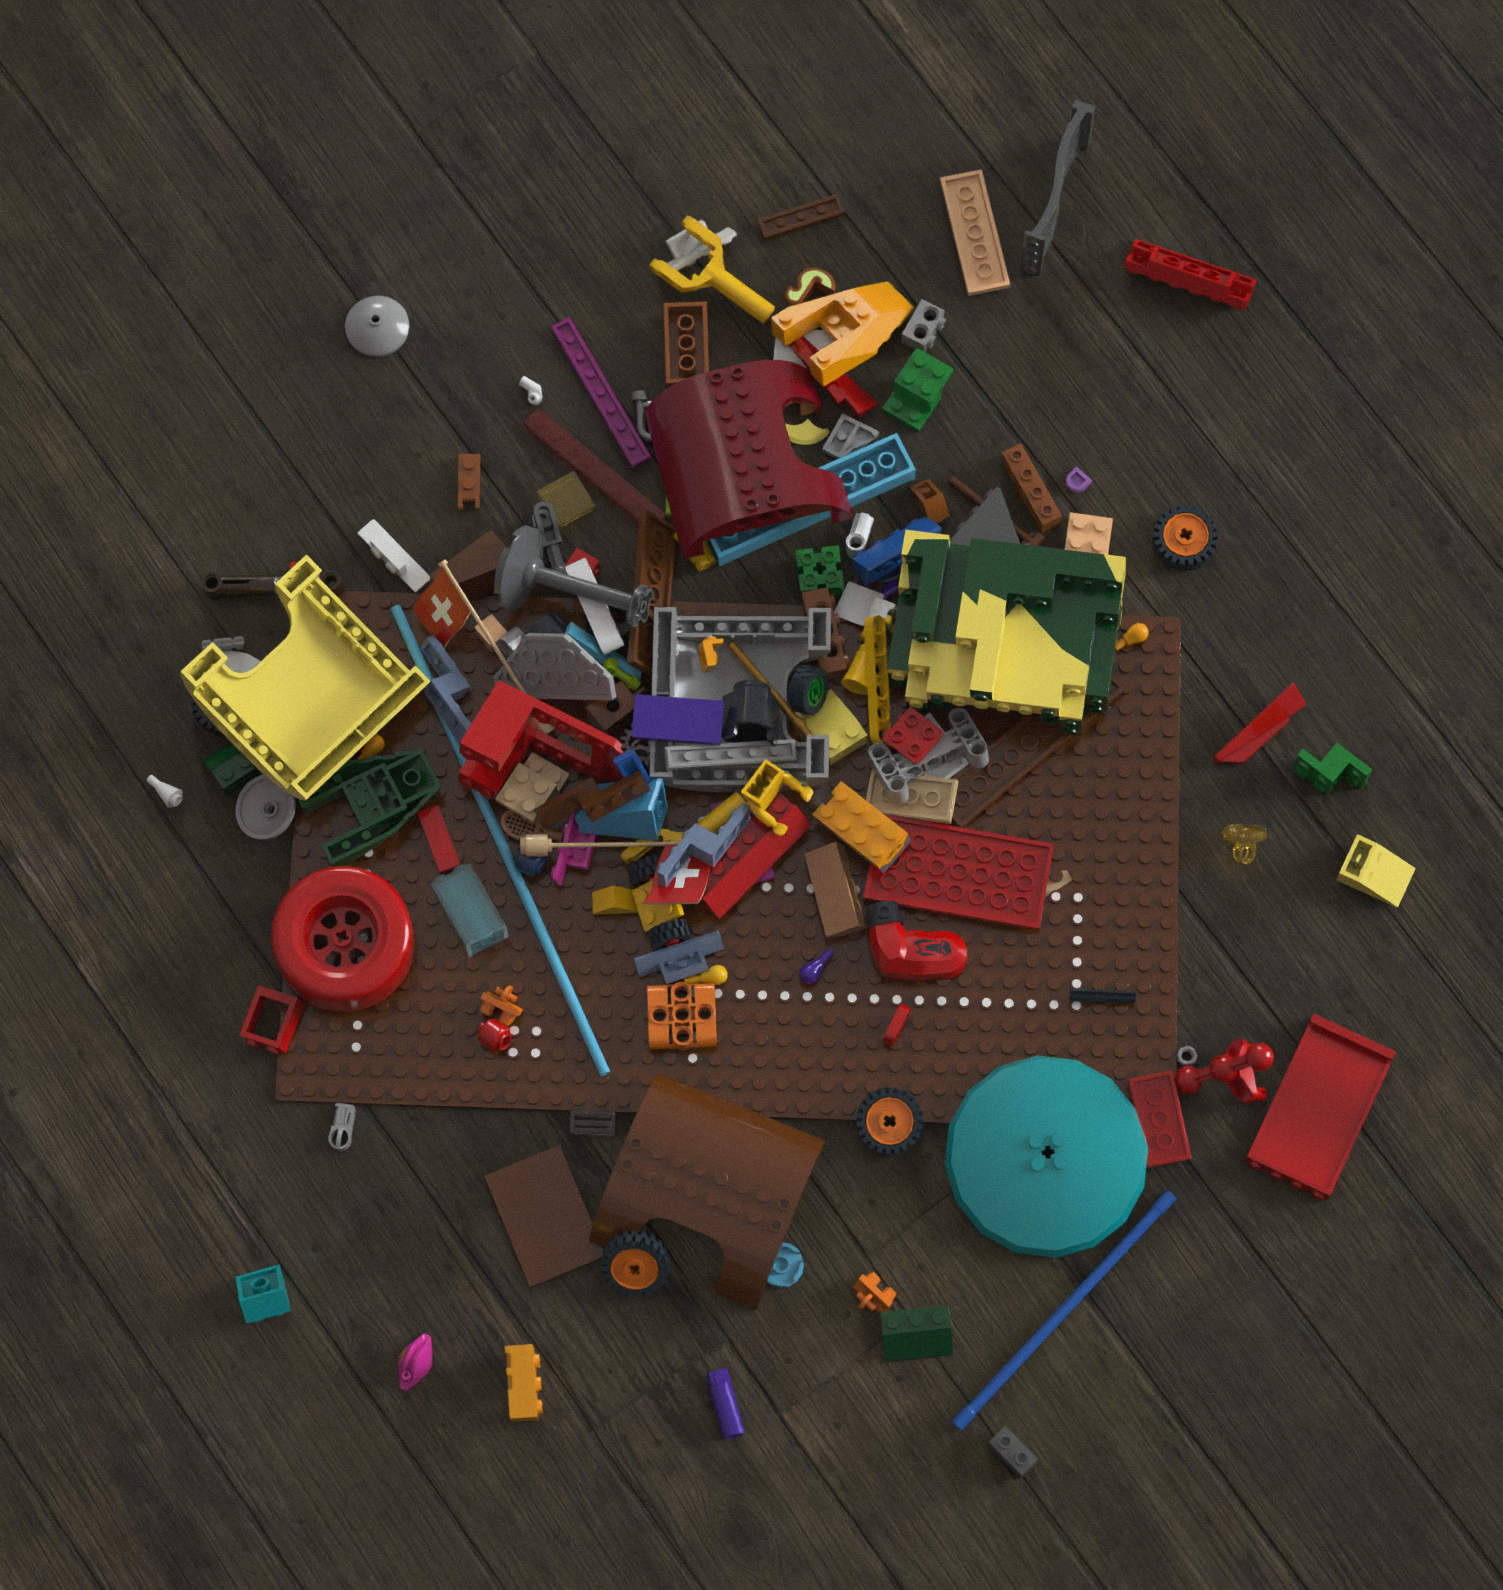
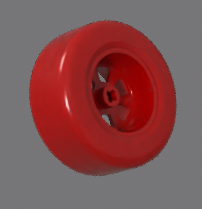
[271,866,415,1012]

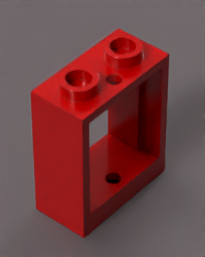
[239,985,305,1054]

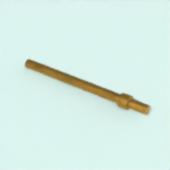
[728,642,814,740]

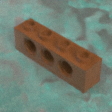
[1001,443,1062,534]
[802,587,850,679]

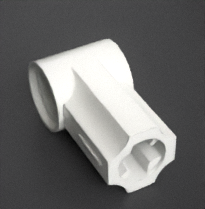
[846,512,874,559]

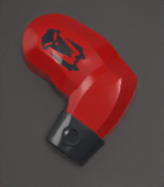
[866,901,967,981]

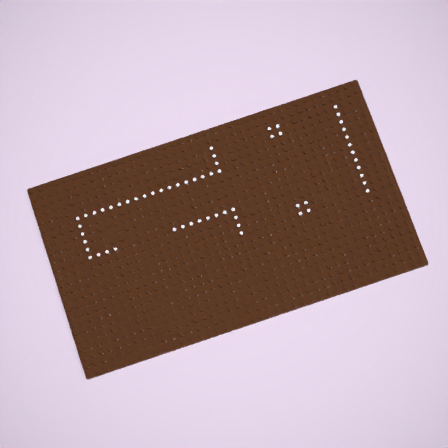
[275,591,1181,1124]

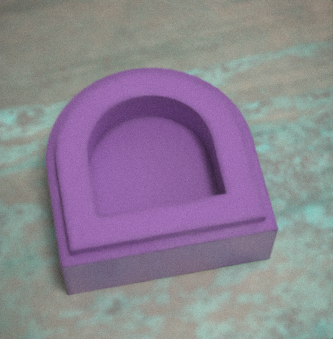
[1065,467,1092,494]

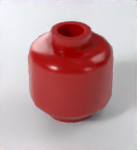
[477,1018,512,1052]

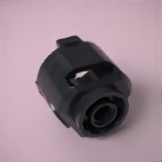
[721,680,780,747]

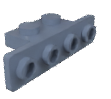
[634,931,724,984]

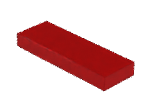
[417,805,461,874]

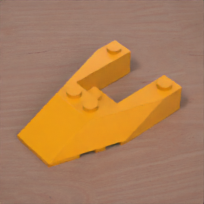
[771,281,914,387]

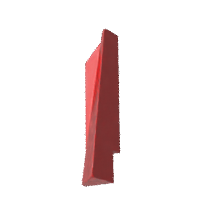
[788,336,877,419]
[1213,683,1306,765]

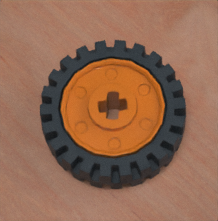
[1153,505,1218,571]
[856,1087,923,1155]
[601,1230,670,1298]

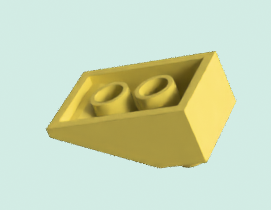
[794,689,868,766]

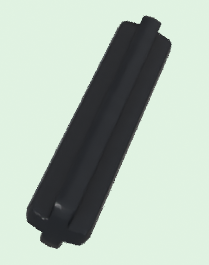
[1069,988,1136,1004]

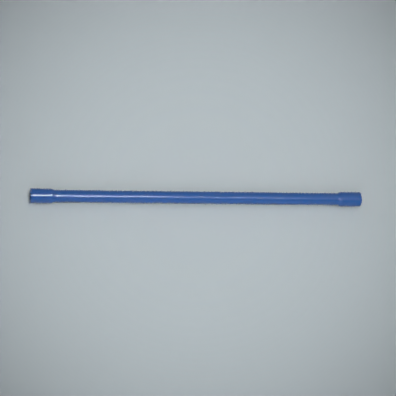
[951,1190,1177,1431]

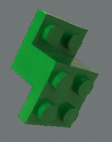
[882,348,953,433]
[1293,743,1372,795]

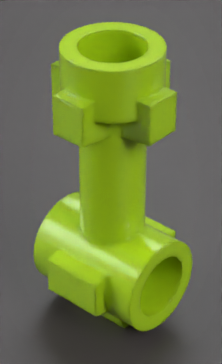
[603,658,641,692]

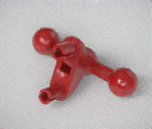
[1175,1038,1274,1103]

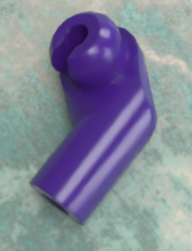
[880,581,899,601]

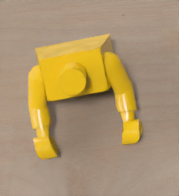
[741,759,813,836]

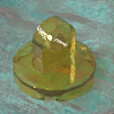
[1223,824,1267,864]

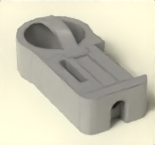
[328,1103,356,1151]

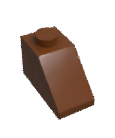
[910,479,950,524]

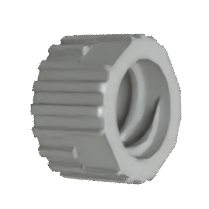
[1177,1046,1197,1067]

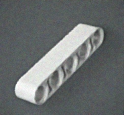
[565,558,624,655]

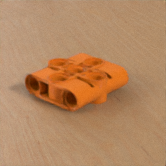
[647,982,717,1051]

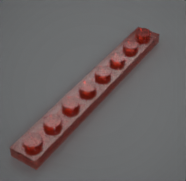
[524,407,666,522]

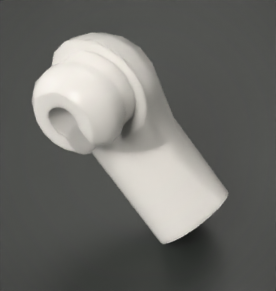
[519,376,542,405]

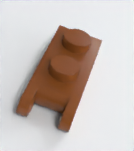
[458,454,481,511]

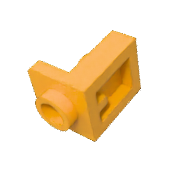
[697,637,724,673]

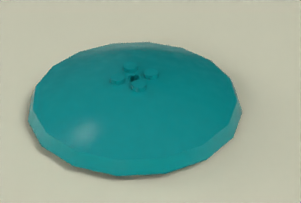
[945,1056,1148,1258]

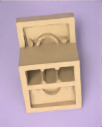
[495,752,570,823]

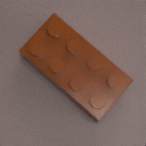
[664,302,709,389]

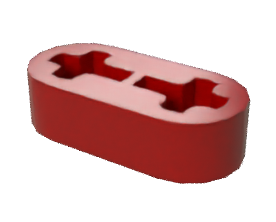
[882,1004,911,1046]

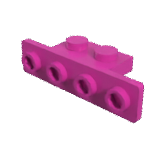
[551,812,598,886]

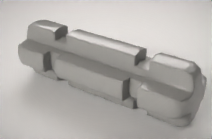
[202,636,245,651]

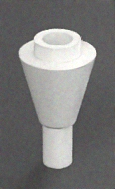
[147,775,183,808]

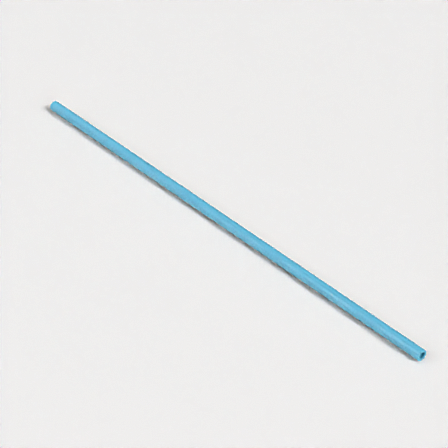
[390,605,610,1077]

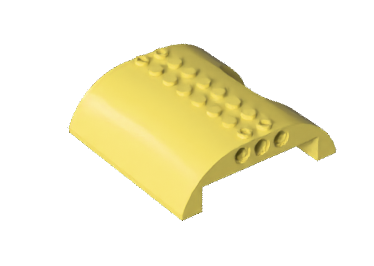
[180,555,431,801]

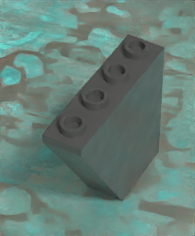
[950,486,1020,546]

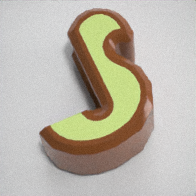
[785,267,836,308]

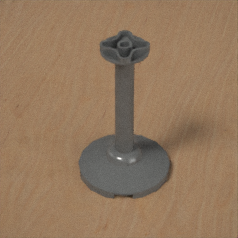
[494,525,653,627]

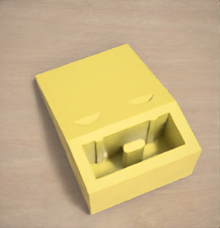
[1336,834,1416,908]

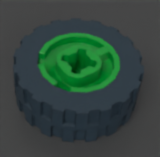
[788,664,829,715]

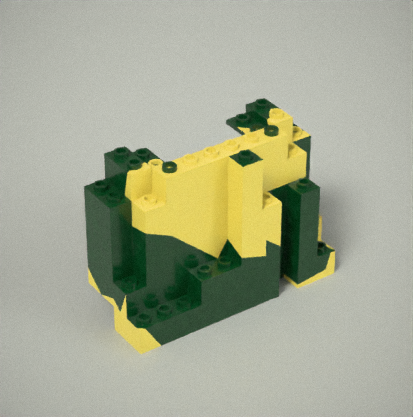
[887,530,1126,735]

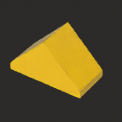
[592,885,638,915]

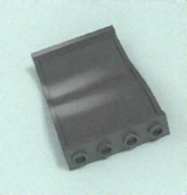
[1020,100,1096,275]

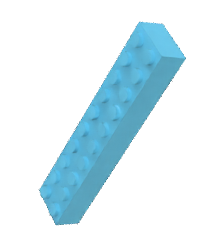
[707,433,916,567]

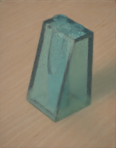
[431,863,509,958]

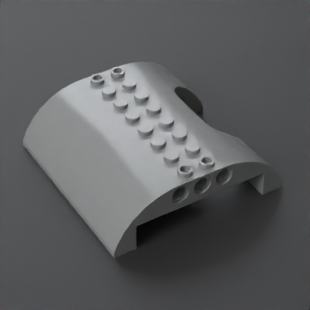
[650,607,831,792]

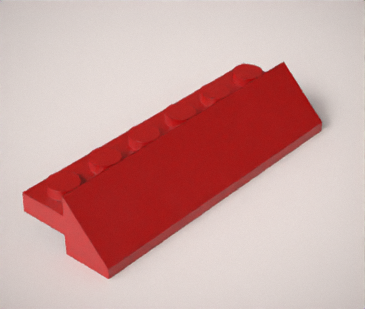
[1123,239,1257,310]
[701,792,811,920]

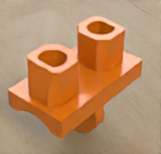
[480,985,523,1025]
[853,1272,896,1313]

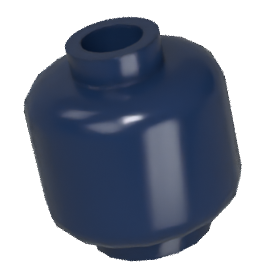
[513,847,547,877]

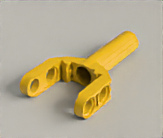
[649,215,775,324]
[620,792,747,864]

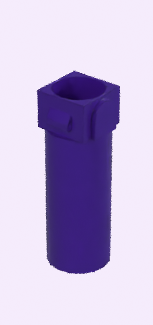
[706,1368,745,1440]

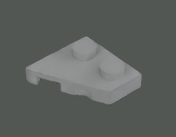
[822,413,879,459]

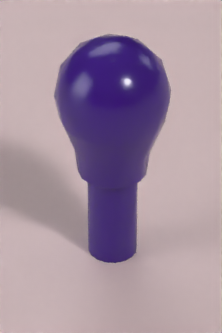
[799,948,834,984]

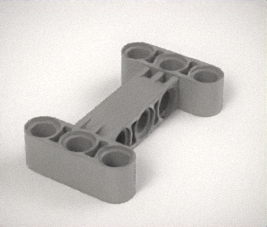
[869,707,989,804]

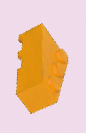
[505,1344,543,1422]

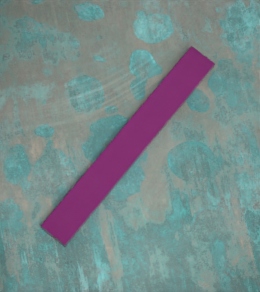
[551,317,651,469]

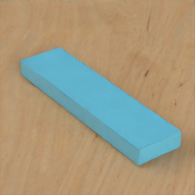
[565,622,642,680]

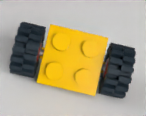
[627,855,691,951]

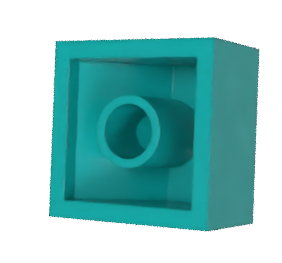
[236,1264,291,1324]

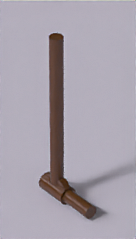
[949,476,1045,546]

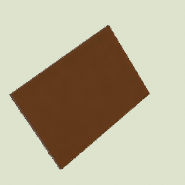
[484,1145,604,1288]

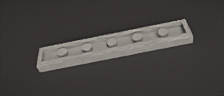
[664,739,797,770]

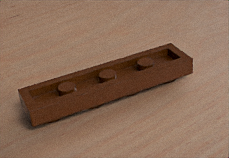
[758,194,845,241]

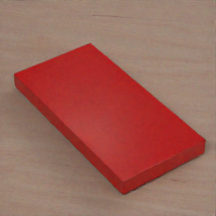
[1128,1070,1192,1168]

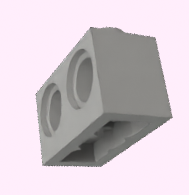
[901,299,946,352]

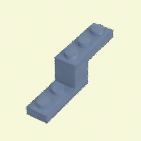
[420,635,471,743]
[657,803,751,887]

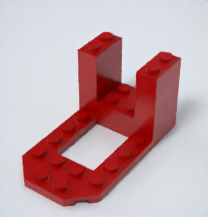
[459,680,624,800]

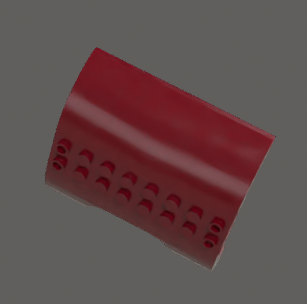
[645,360,853,559]

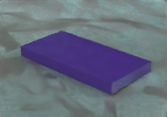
[631,694,724,746]

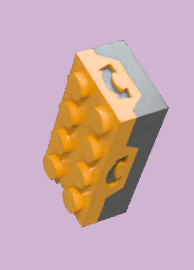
[812,781,912,874]

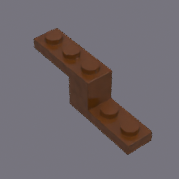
[534,770,650,829]

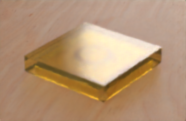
[536,471,596,528]

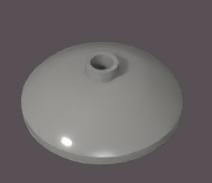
[345,296,409,357]
[236,775,296,840]

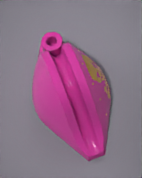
[398,1334,433,1391]

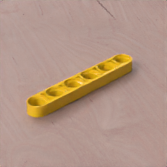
[864,615,891,744]

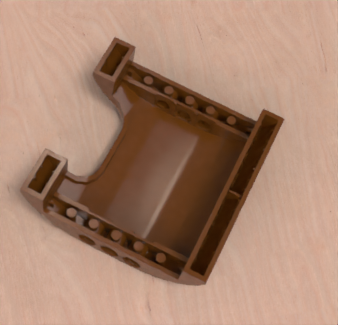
[589,1073,826,1309]

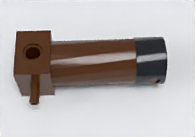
[526,611,647,738]

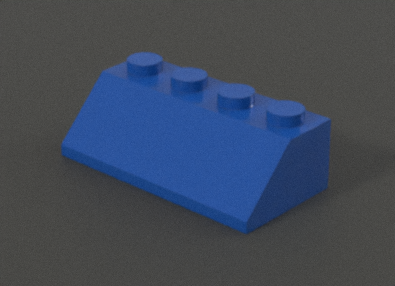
[851,517,941,588]

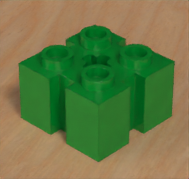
[795,545,844,600]

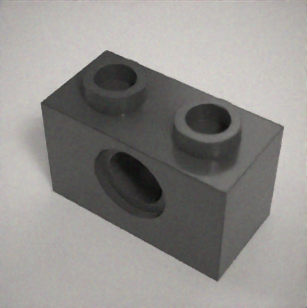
[988,1426,1038,1479]

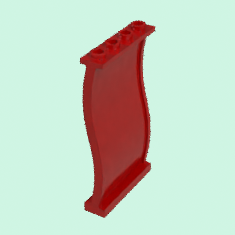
[1245,1014,1396,1200]

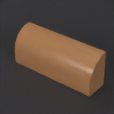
[804,842,866,938]

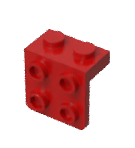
[882,706,943,764]

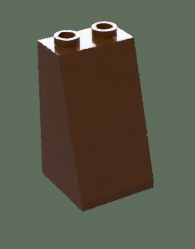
[429,530,509,601]

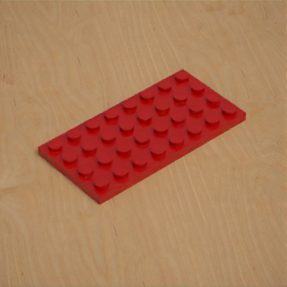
[863,814,1054,931]

